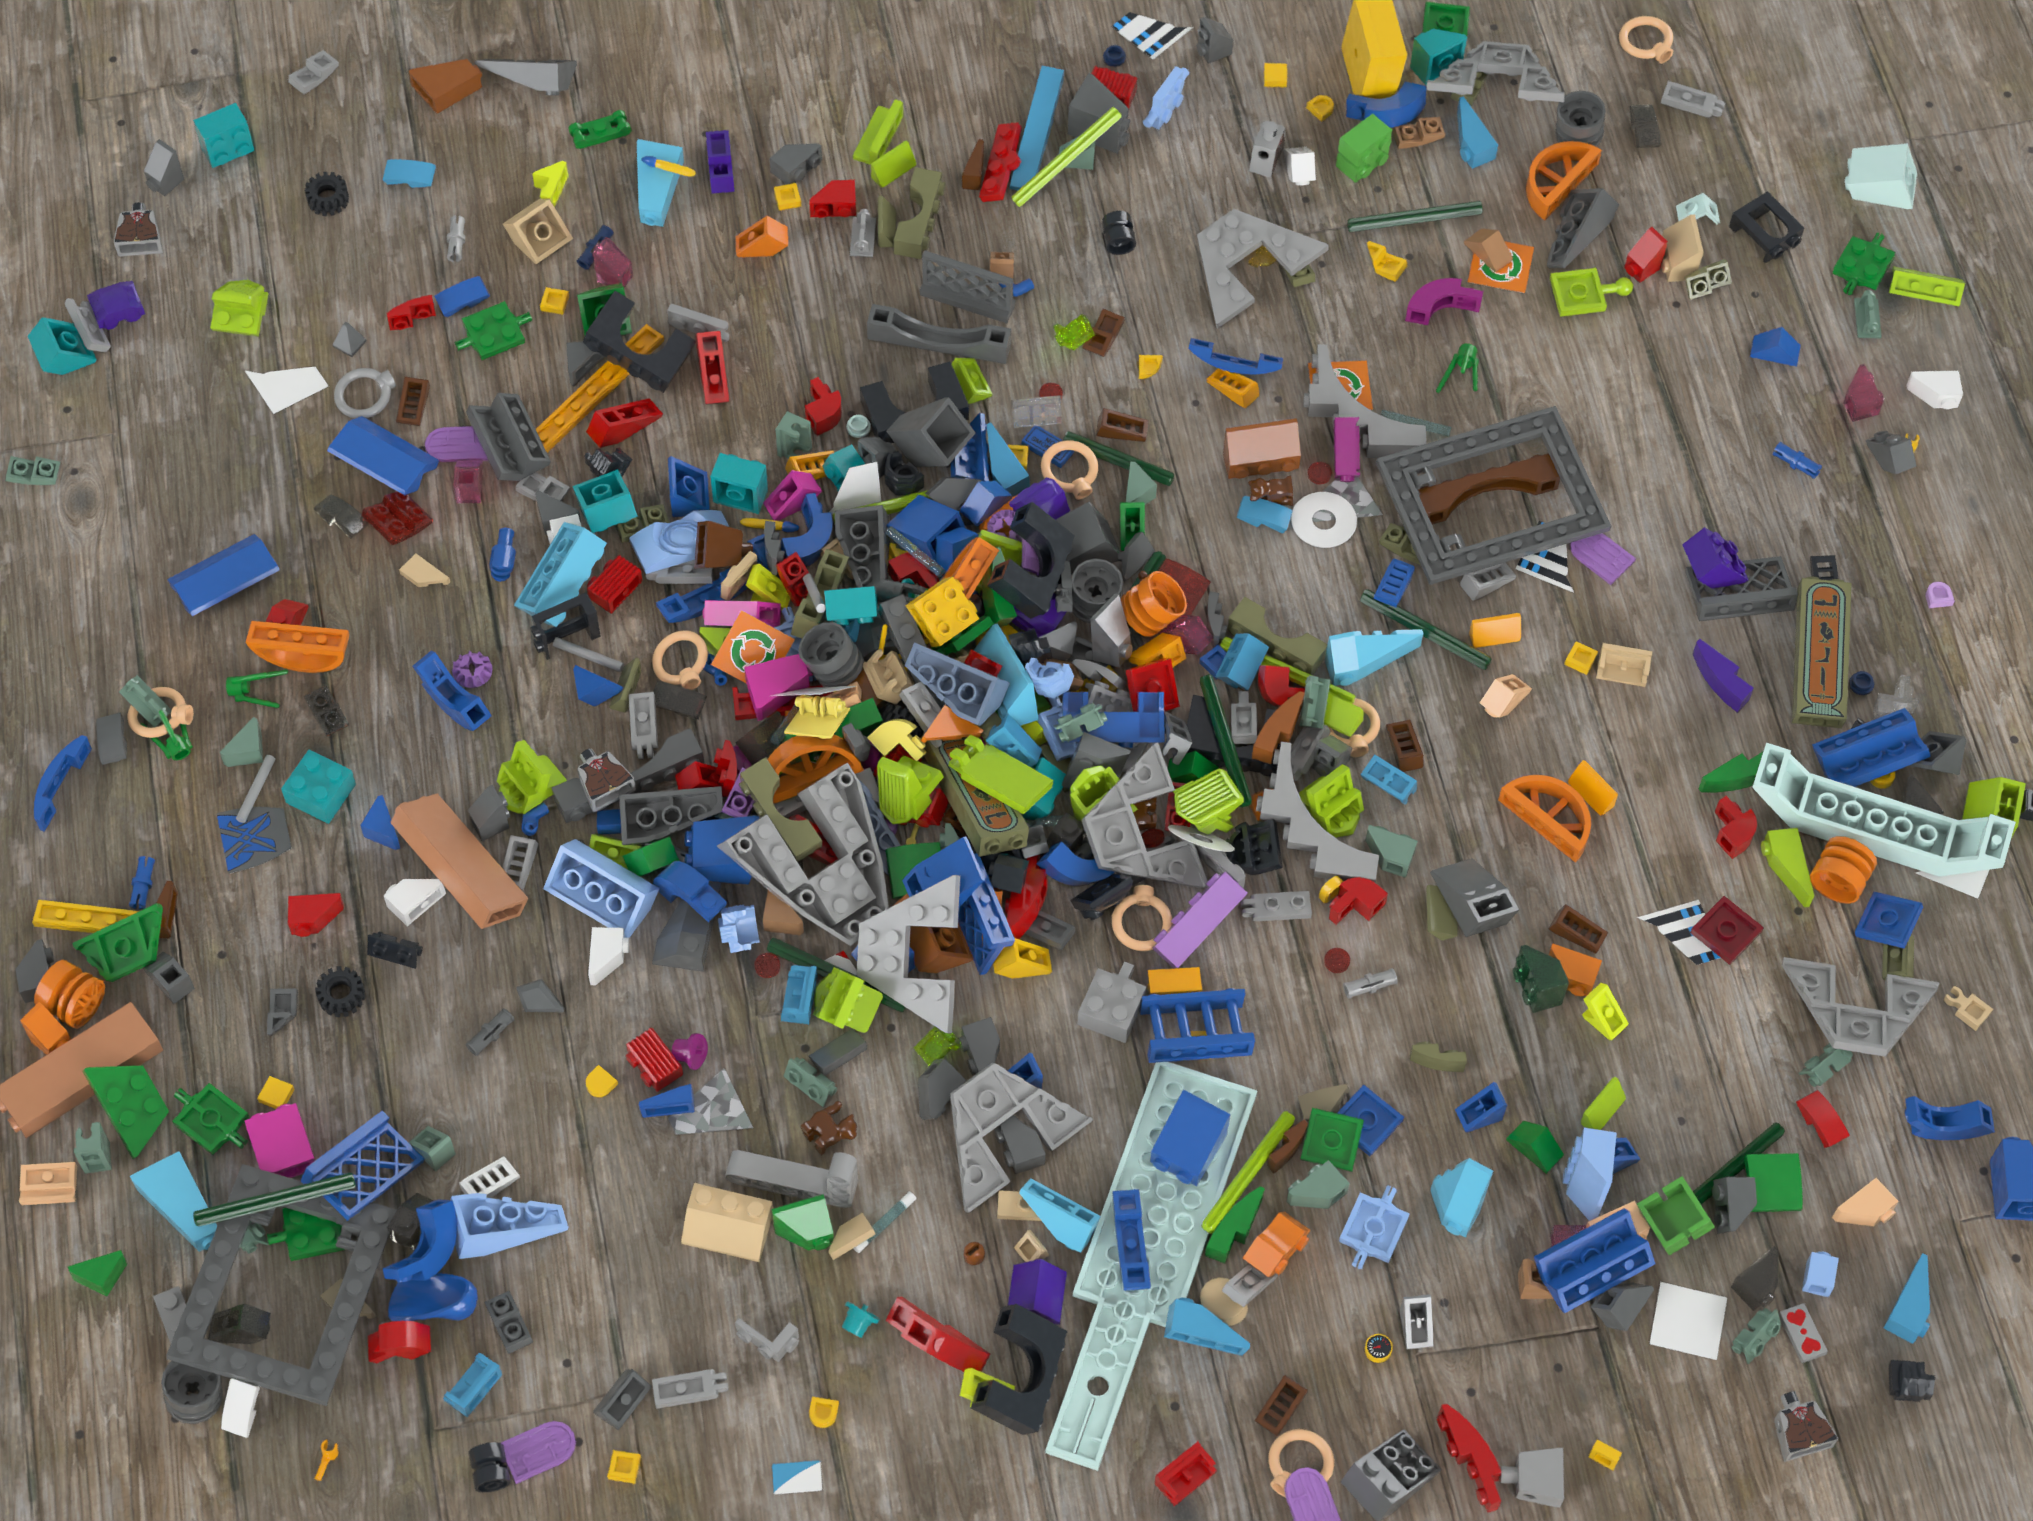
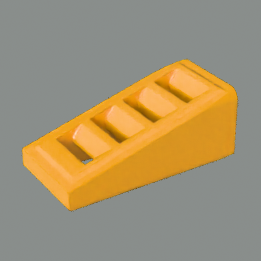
[1207,368,1259,408]
[785,450,834,480]

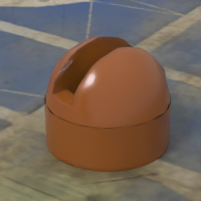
[963,1242,985,1265]

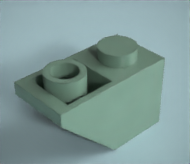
[1365,825,1418,878]
[1287,1160,1350,1209]

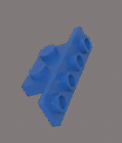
[951,413,990,481]

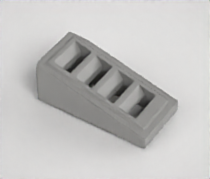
[1460,562,1517,601]
[502,835,538,890]

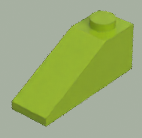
[1761,828,1815,908]

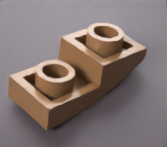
[1392,117,1445,149]

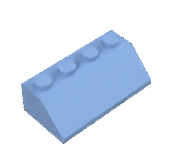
[543,839,659,938]
[1563,1128,1617,1221]

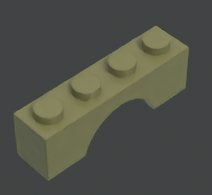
[894,167,946,259]
[791,549,849,638]
[1227,597,1328,676]
[739,757,822,862]

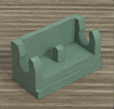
[775,411,812,458]
[74,1122,112,1174]

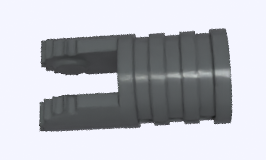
[877,579,926,604]

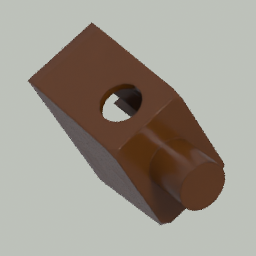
[694,521,753,569]

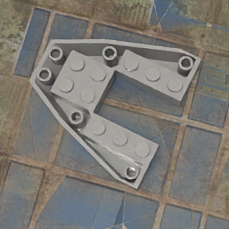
[717,763,889,946]

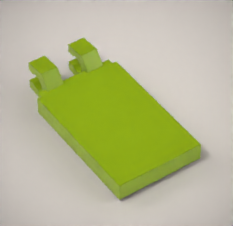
[948,735,1053,815]

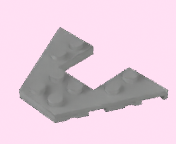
[1427,41,1565,102]
[1197,209,1328,329]
[1081,742,1208,889]
[857,875,960,1033]
[1782,957,1939,1057]
[950,1063,1093,1213]

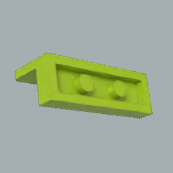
[853,99,903,165]
[1889,266,1965,306]

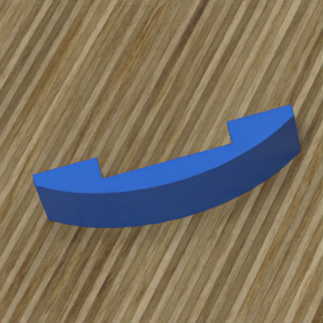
[1188,338,1283,374]
[656,568,748,623]
[34,735,92,832]
[1112,1189,1151,1291]

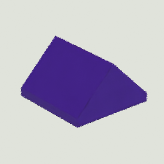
[1008,1259,1067,1325]

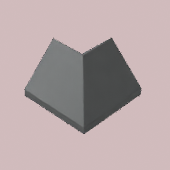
[1909,731,1966,775]

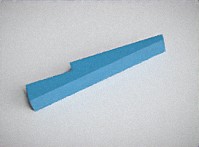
[1010,66,1064,191]

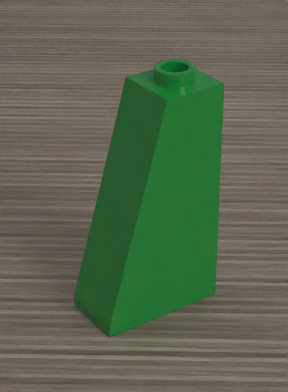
[782,698,882,765]

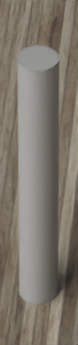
[803,574,826,613]
[553,637,624,672]
[236,755,275,823]

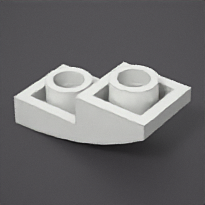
[221,1378,260,1438]

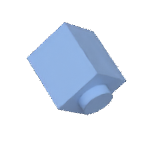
[1802,1251,1839,1297]

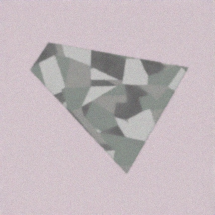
[1312,478,1383,522]
[668,1068,753,1135]

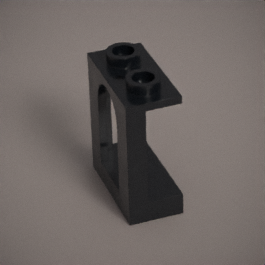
[1729,191,1804,263]
[530,593,601,660]

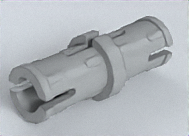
[447,215,465,262]
[1343,968,1398,999]

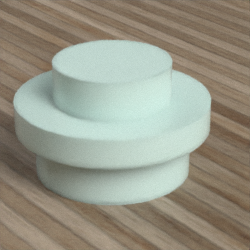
[847,415,871,438]

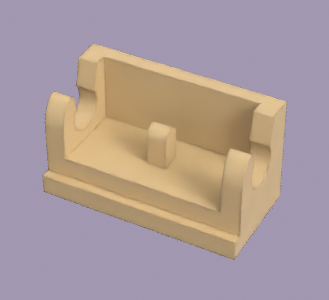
[1596,643,1652,687]
[863,649,912,705]

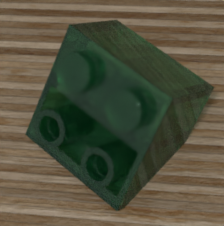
[1512,945,1569,1013]

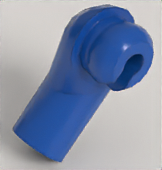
[703,654,727,686]
[521,802,549,836]

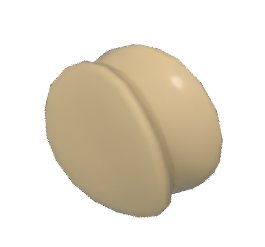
[1200,1278,1248,1326]

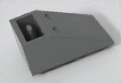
[1430,858,1519,937]
[1340,1429,1442,1521]

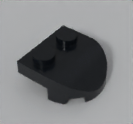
[1226,819,1283,875]

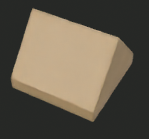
[1014,1230,1049,1262]

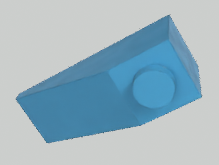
[1457,96,1498,169]
[987,422,1030,497]
[1884,1253,1930,1344]
[1164,1298,1250,1356]

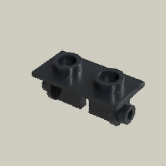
[367,931,423,969]

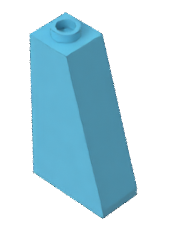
[637,139,684,227]
[130,1151,217,1252]

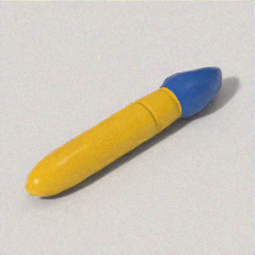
[641,156,696,177]
[740,518,800,532]

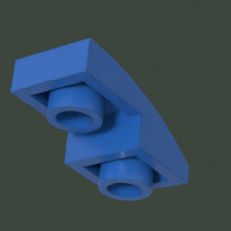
[434,276,490,318]

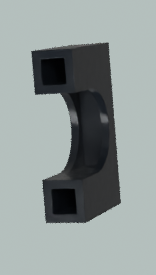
[582,291,696,393]
[860,361,969,444]
[987,502,1075,619]
[1186,695,1281,777]
[971,1304,1067,1435]

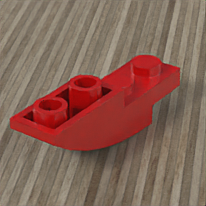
[1005,854,1048,939]
[885,1297,991,1372]
[1437,1404,1502,1513]

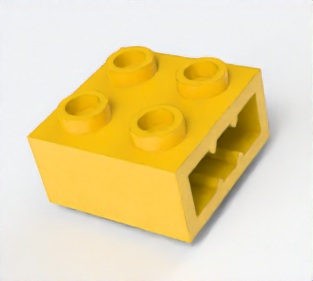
[905,577,979,647]

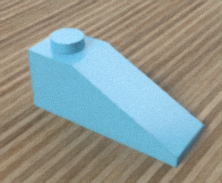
[1020,1178,1101,1253]

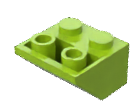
[1962,777,2026,838]

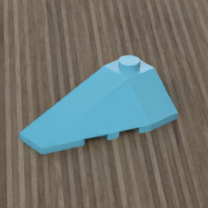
[1325,629,1423,686]
[1430,1158,1493,1238]

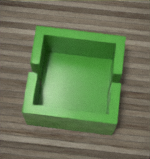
[1336,114,1392,183]
[1637,1176,1715,1256]

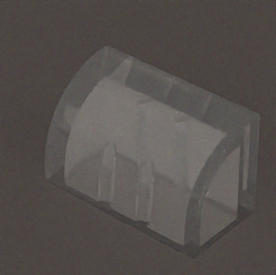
[1011,395,1062,428]

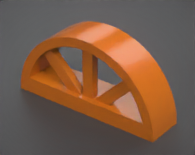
[1526,141,1602,220]
[942,537,999,600]
[246,621,349,673]
[767,734,864,804]
[1498,775,1591,863]

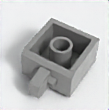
[1077,962,1146,1043]

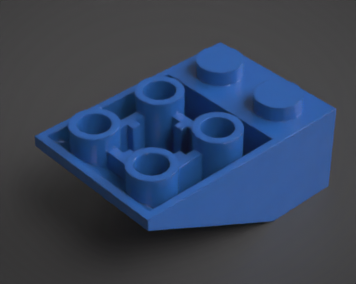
[902,837,985,907]

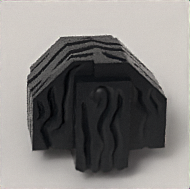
[584,448,633,477]
[885,451,924,496]
[1008,628,1052,668]
[1888,1360,1935,1402]

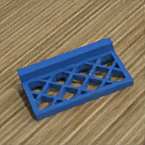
[958,854,1015,975]
[301,1111,424,1221]

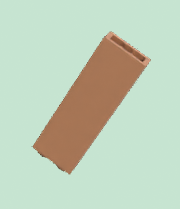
[391,793,528,929]
[0,1002,163,1138]

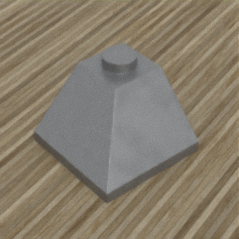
[1090,594,1133,667]

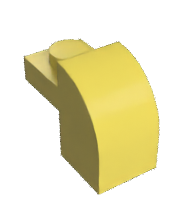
[867,719,927,761]

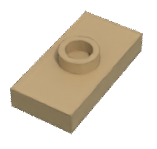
[721,551,757,601]
[997,1191,1041,1221]

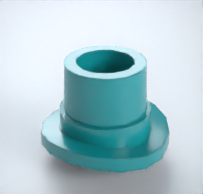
[842,1302,880,1338]

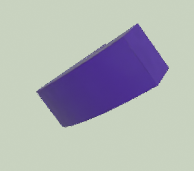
[706,130,735,194]
[1693,638,1754,713]

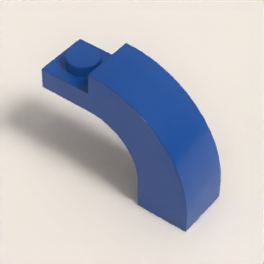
[1346,81,1426,128]
[781,493,833,567]
[412,651,492,731]
[1036,842,1114,886]
[653,861,727,922]
[1905,1096,1995,1140]
[382,1199,457,1283]

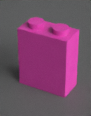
[245,1103,315,1178]

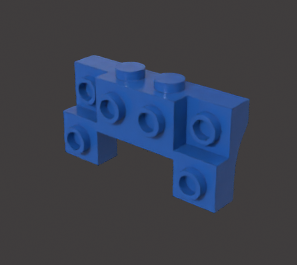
[1062,692,1165,748]

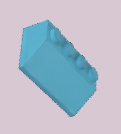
[514,522,607,627]
[973,623,1039,726]

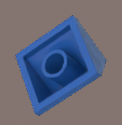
[668,456,710,517]

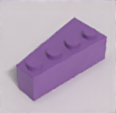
[1152,872,1247,969]

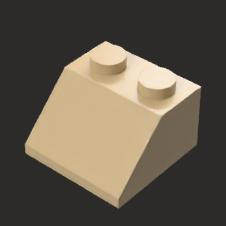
[503,199,573,264]
[1661,214,1703,282]

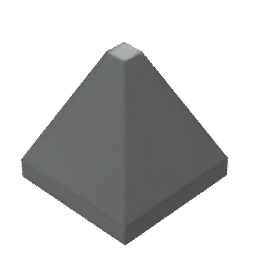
[333,322,366,357]

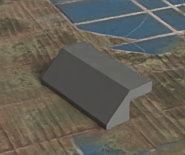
[466,393,551,481]

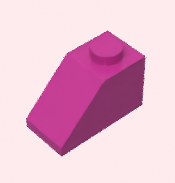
[763,470,822,521]

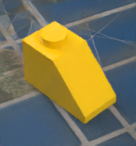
[993,938,1052,979]

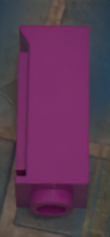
[1334,417,1360,482]

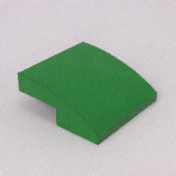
[885,842,941,899]
[1744,1153,1803,1212]

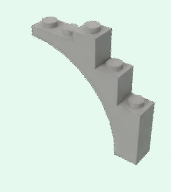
[1303,344,1426,458]
[1256,742,1379,882]

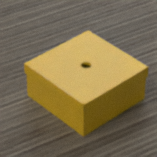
[1341,0,1407,99]

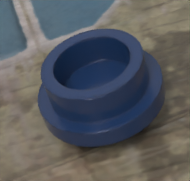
[1103,45,1126,67]
[1849,671,1874,695]

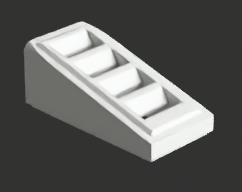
[459,1156,520,1198]

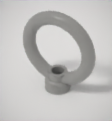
[334,368,397,419]

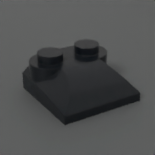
[1070,874,1133,920]

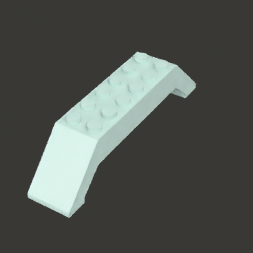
[1752,743,2015,877]

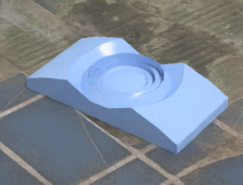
[629,510,729,574]

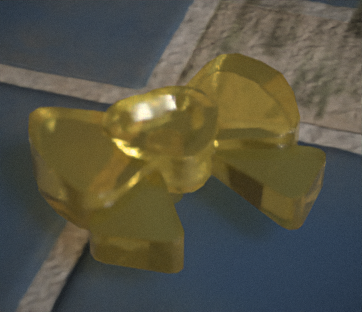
[1248,245,1276,267]

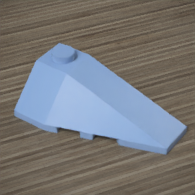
[451,1193,568,1259]

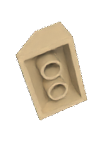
[681,1183,773,1262]

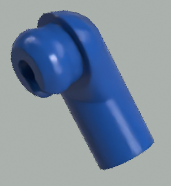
[998,278,1034,297]

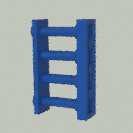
[1139,988,1255,1063]

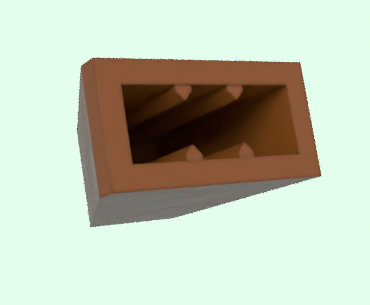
[409,59,482,114]

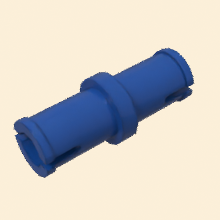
[1773,442,1822,479]
[129,856,155,910]

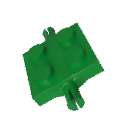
[1833,233,1896,295]
[454,301,532,360]
[931,614,994,656]
[172,1083,250,1155]
[267,1208,345,1261]

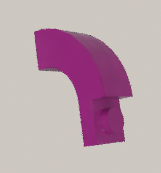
[1405,278,1484,326]

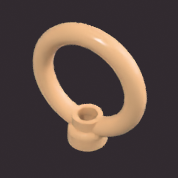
[1619,16,1673,64]
[1041,440,1098,500]
[652,630,708,691]
[127,687,194,738]
[1323,698,1380,757]
[1112,885,1173,951]
[1268,1429,1334,1497]

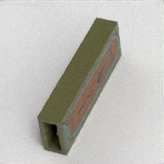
[1792,576,1852,729]
[924,737,1029,857]

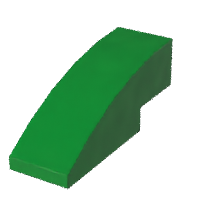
[982,547,1017,628]
[1698,752,1763,793]
[1205,1186,1265,1264]

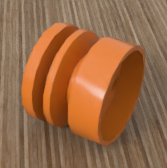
[1121,571,1187,637]
[1810,836,1877,904]
[34,960,105,1029]

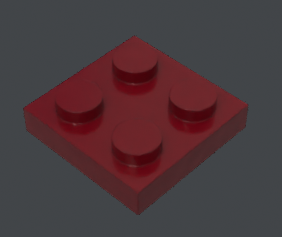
[1690,896,1764,965]

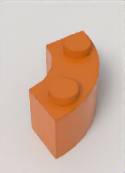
[1243,1212,1311,1277]

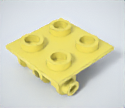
[784,695,850,739]

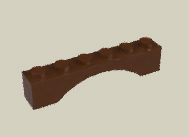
[1418,453,1560,524]

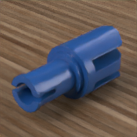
[489,527,516,582]

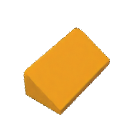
[1469,613,1521,648]
[1568,760,1618,816]

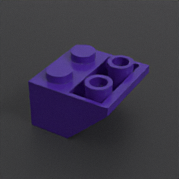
[1682,527,1748,589]

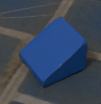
[597,809,622,835]

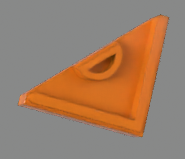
[921,705,984,743]

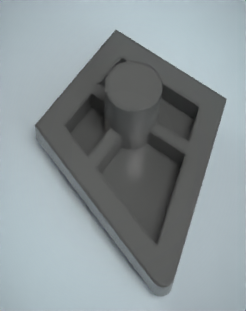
[516,979,565,1012]

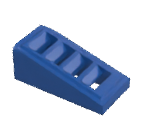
[1373,558,1415,607]
[639,1084,695,1118]

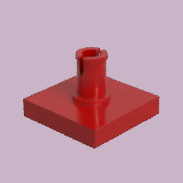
[1125,658,1180,712]

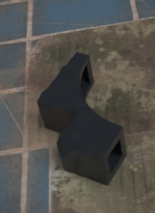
[969,840,1029,894]

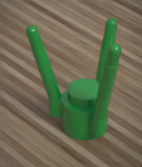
[1436,343,1479,393]
[226,669,288,708]
[140,710,193,761]

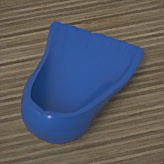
[388,1273,478,1321]

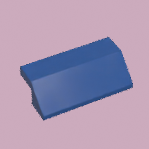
[327,416,439,495]
[167,534,280,616]
[1812,708,1931,787]
[1534,1208,1656,1313]

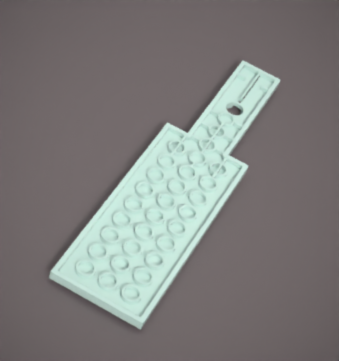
[1045,1062,1257,1471]

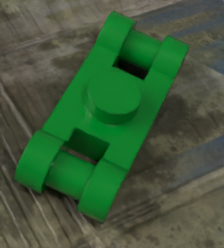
[568,110,632,149]

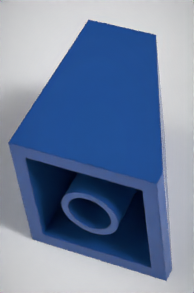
[887,494,966,577]
[684,816,759,885]
[1150,1089,1231,1186]
[1990,1137,2033,1221]

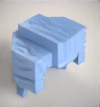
[1025,658,1074,698]
[718,905,760,953]

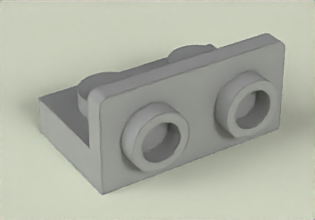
[1085,680,1133,712]

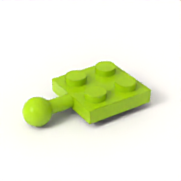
[1550,268,1633,317]

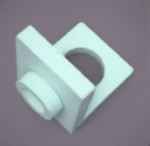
[1676,193,1720,224]

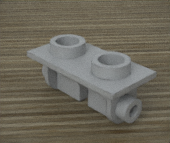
[850,209,876,257]

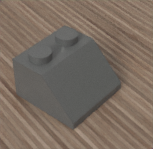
[1062,732,1131,789]

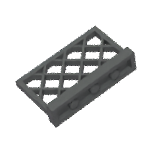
[920,251,1016,323]
[1685,556,1798,621]

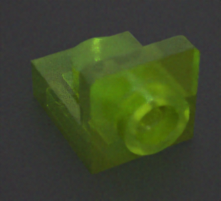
[1053,314,1095,351]
[913,1026,959,1066]

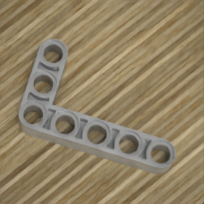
[725,1150,858,1208]

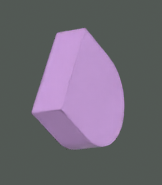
[1925,582,1954,608]

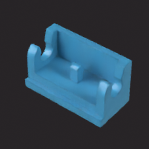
[1215,633,1269,690]
[986,714,1042,767]
[1360,754,1417,805]
[781,965,817,1024]
[443,1353,502,1418]

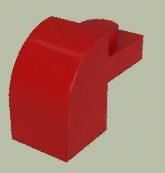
[805,377,842,436]
[888,552,939,589]
[1258,665,1305,707]
[1714,795,1757,859]
[1329,877,1388,925]
[368,1321,431,1364]

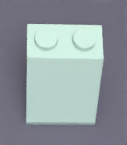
[1845,143,1917,209]

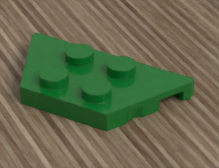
[72,903,163,982]
[82,1066,169,1159]

